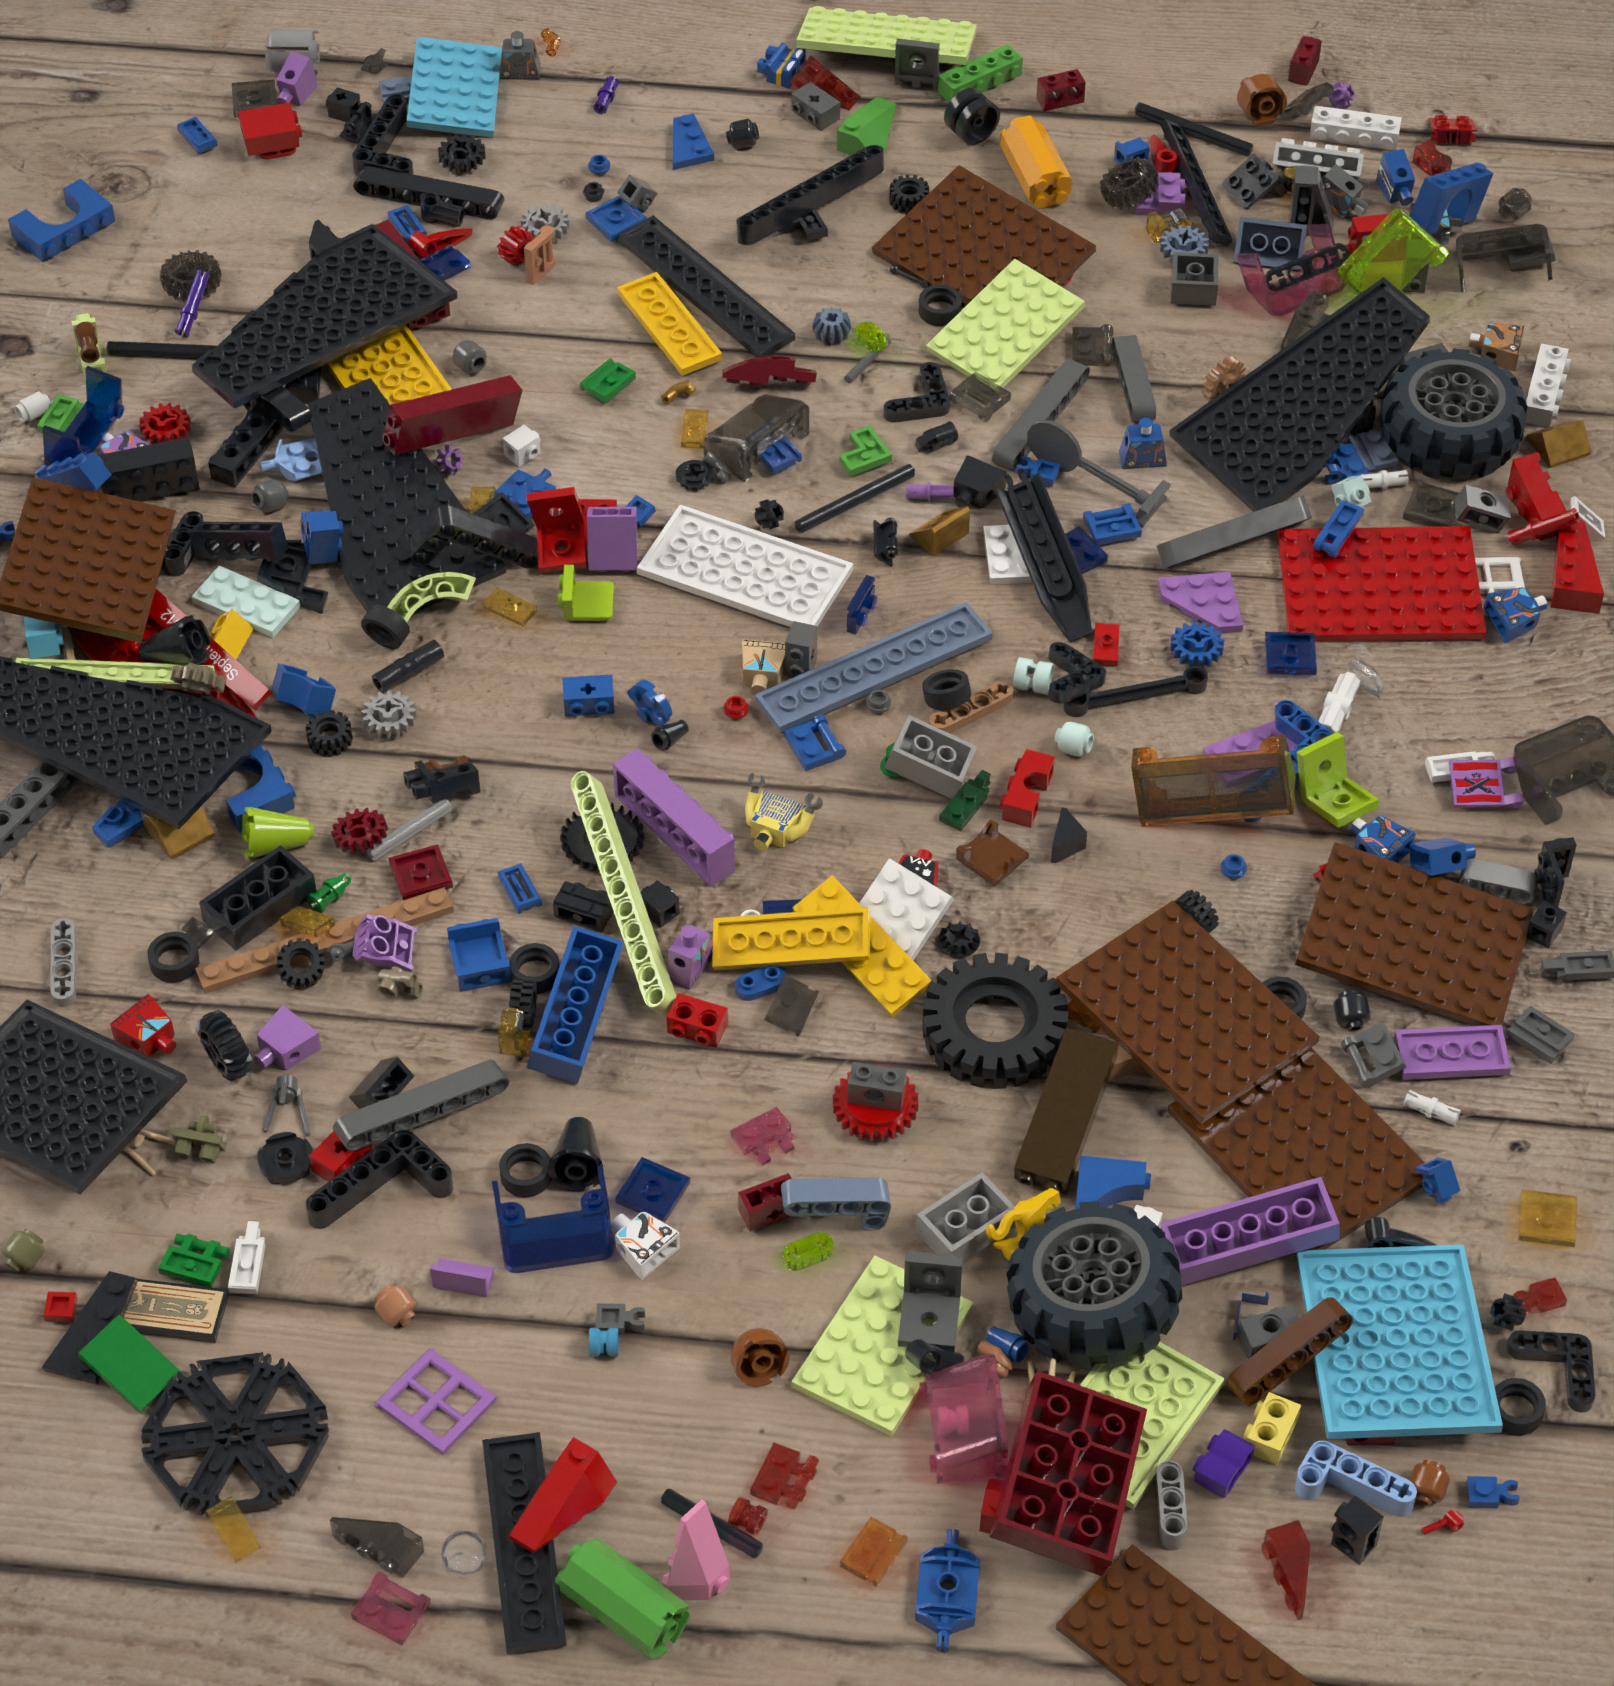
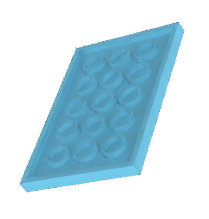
[406,37,502,138]

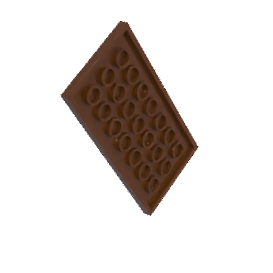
[1056,1544,1316,1686]

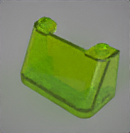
[1338,208,1449,296]

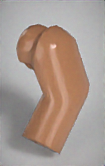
[978,1341,1012,1378]

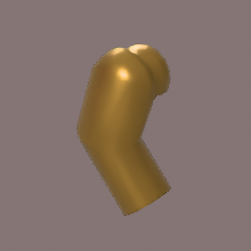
[661,380,696,404]

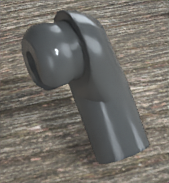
[326,940,354,962]

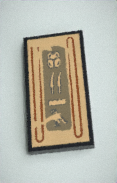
[124,1278,229,1343]

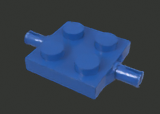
[489,468,556,519]

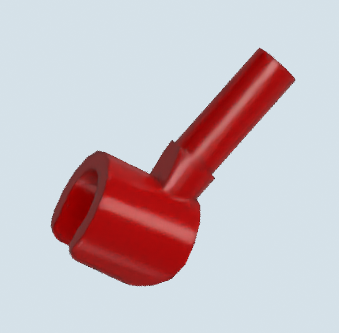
[1421,1510,1464,1535]

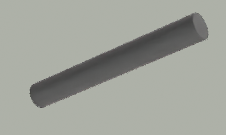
[844,336,891,383]

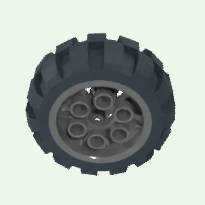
[1380,348,1528,481]
[1006,1201,1183,1370]

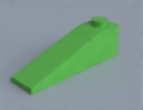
[837,97,896,155]

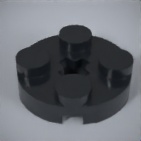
[257,1132,312,1185]

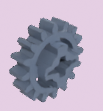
[1160,225,1209,263]

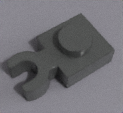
[595,1303,645,1334]

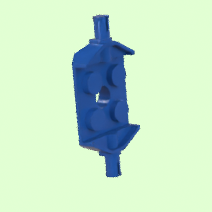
[915,1529,980,1652]

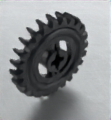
[560,802,645,871]

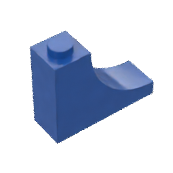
[1076,1156,1151,1209]

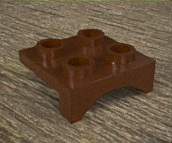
[956,819,1029,887]

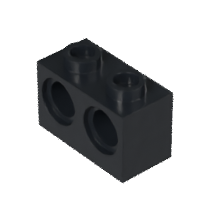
[1331,1496,1384,1565]

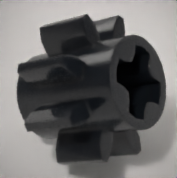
[755,499,784,529]
[1490,1293,1527,1331]

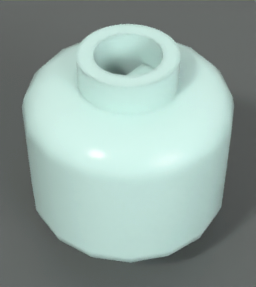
[1055,721,1094,757]

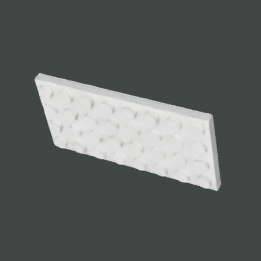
[637,505,853,627]

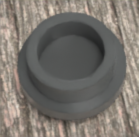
[866,690,891,713]

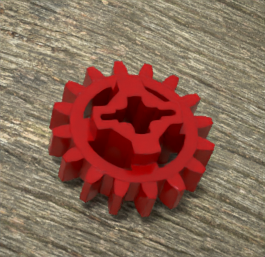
[139,403,191,444]

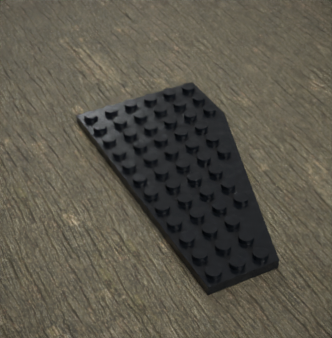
[192,224,457,409]
[1169,277,1430,512]
[308,378,507,612]
[0,656,272,829]

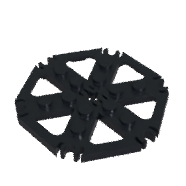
[141,1352,329,1517]

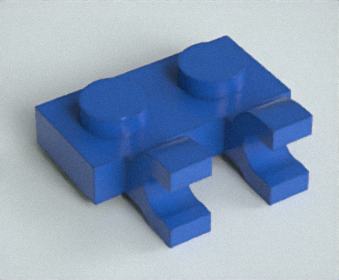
[1324,443,1369,485]

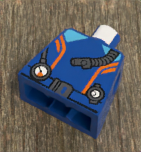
[1119,417,1167,469]
[1483,587,1547,644]
[1350,816,1416,863]

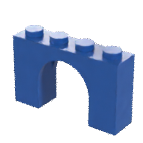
[1408,163,1494,236]
[8,179,116,262]
[226,743,296,833]

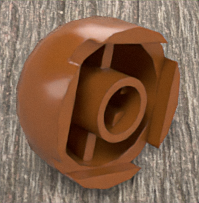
[731,1328,790,1387]

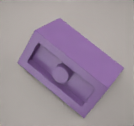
[430,1258,494,1297]

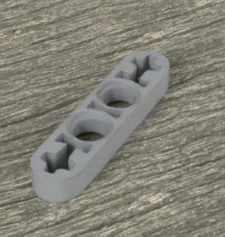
[50,918,76,1007]

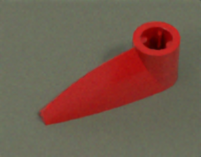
[1150,134,1177,176]
[408,228,472,259]

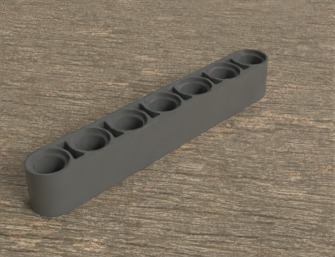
[992,358,1090,471]
[1156,495,1312,569]
[333,1060,510,1151]

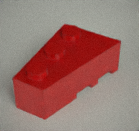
[1506,452,1567,541]

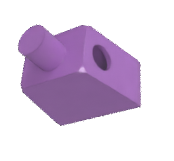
[276,52,318,105]
[254,1005,321,1069]

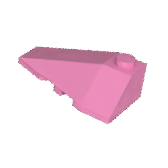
[662,1500,730,1600]

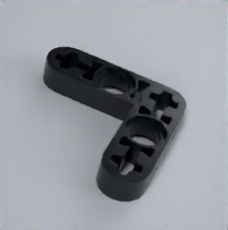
[883,362,950,422]
[1048,642,1107,704]
[1507,1330,1595,1413]

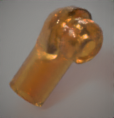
[541,28,561,57]

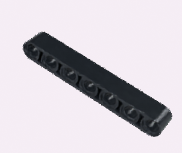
[353,166,505,219]

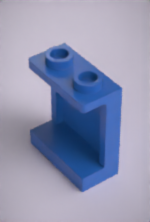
[447,918,512,992]

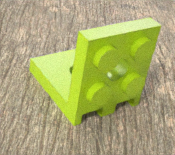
[1296,732,1379,828]

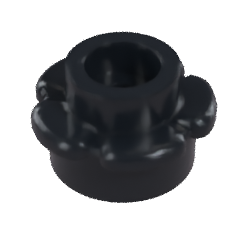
[583,182,605,202]

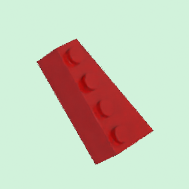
[1550,521,1604,614]

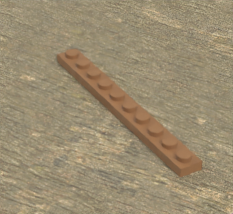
[195,887,454,994]

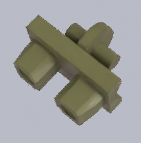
[172,1115,227,1163]

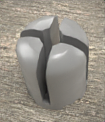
[265,30,320,73]

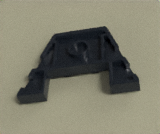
[257,540,341,614]

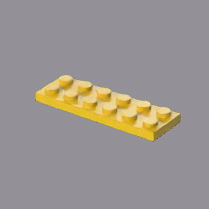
[617,272,722,376]
[792,875,932,1018]
[712,907,870,971]

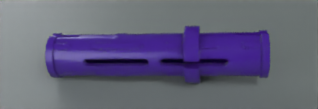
[175,270,210,337]

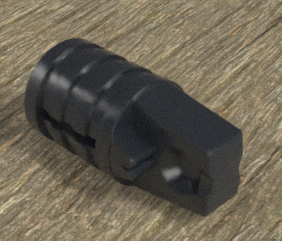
[915,421,958,452]

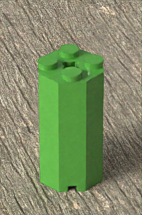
[555,1538,690,1660]

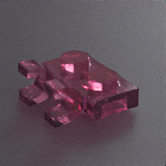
[730,1107,794,1166]

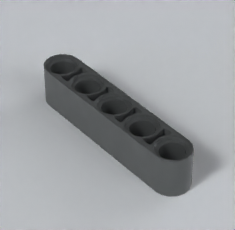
[1112,335,1156,422]

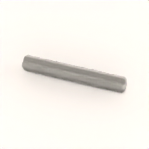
[366,798,452,861]

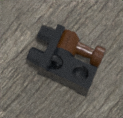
[403,755,481,803]

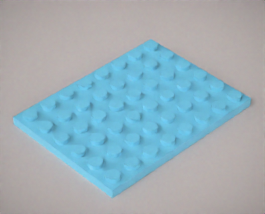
[1296,1244,1503,1439]

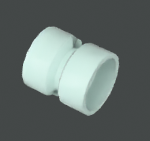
[1013,657,1054,695]

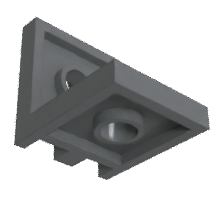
[895,38,944,90]
[898,1251,963,1351]

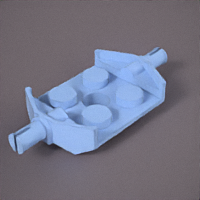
[260,437,322,481]

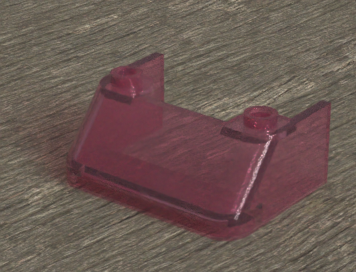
[1236,223,1346,316]

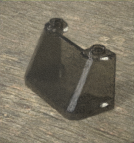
[704,394,809,482]

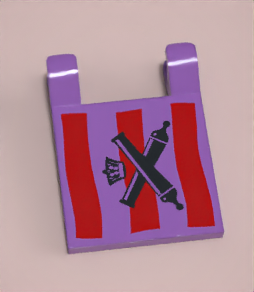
[1449,757,1524,810]

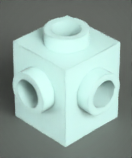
[1331,475,1372,509]

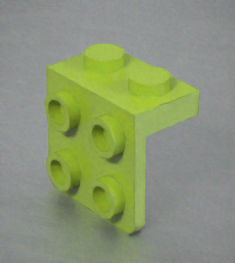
[558,565,614,621]

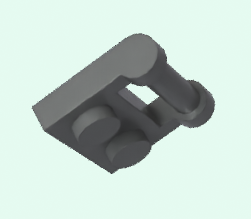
[1341,1021,1407,1088]

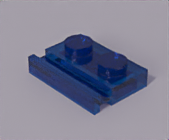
[420,244,471,281]
[847,575,877,635]

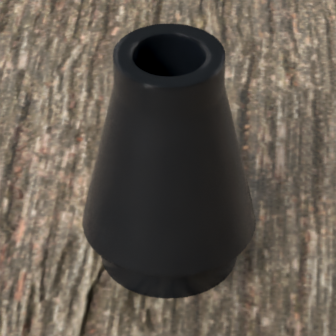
[651,719,689,750]

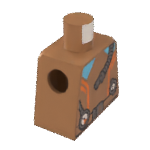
[1469,323,1525,371]

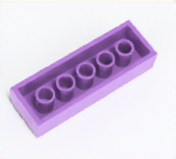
[613,748,735,887]
[1160,1177,1340,1285]

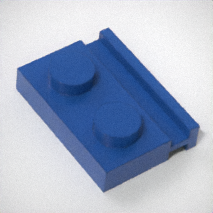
[747,427,802,475]

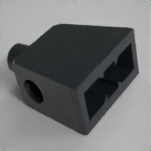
[954,455,1007,508]

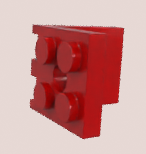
[527,487,588,574]

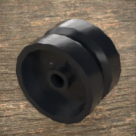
[944,88,1000,145]

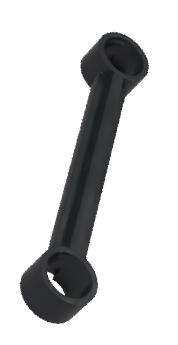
[1063,666,1208,717]

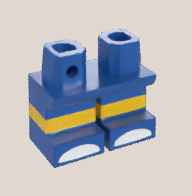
[757,42,806,89]

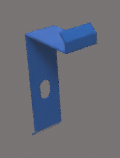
[1233,1291,1269,1341]

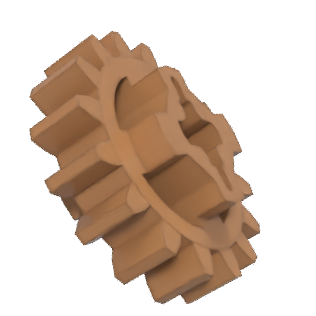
[1201,356,1246,401]

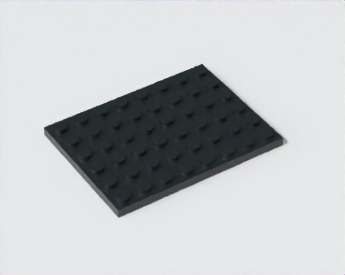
[0,999,188,1195]

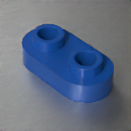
[735,966,786,1001]

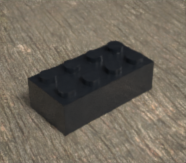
[97,437,200,502]
[199,845,317,951]

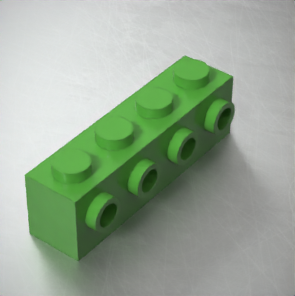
[937,44,1023,102]

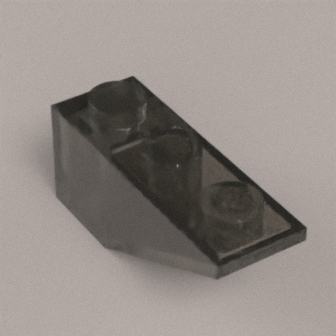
[330,1517,424,1578]

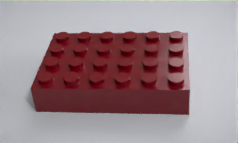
[990,1370,1147,1576]

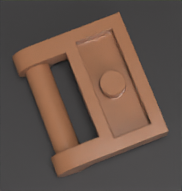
[524,225,556,285]

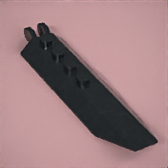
[995,468,1093,643]

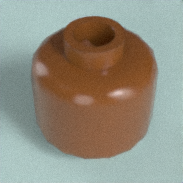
[1409,1460,1450,1506]

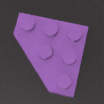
[1158,572,1243,633]

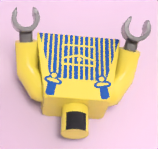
[745,773,823,851]

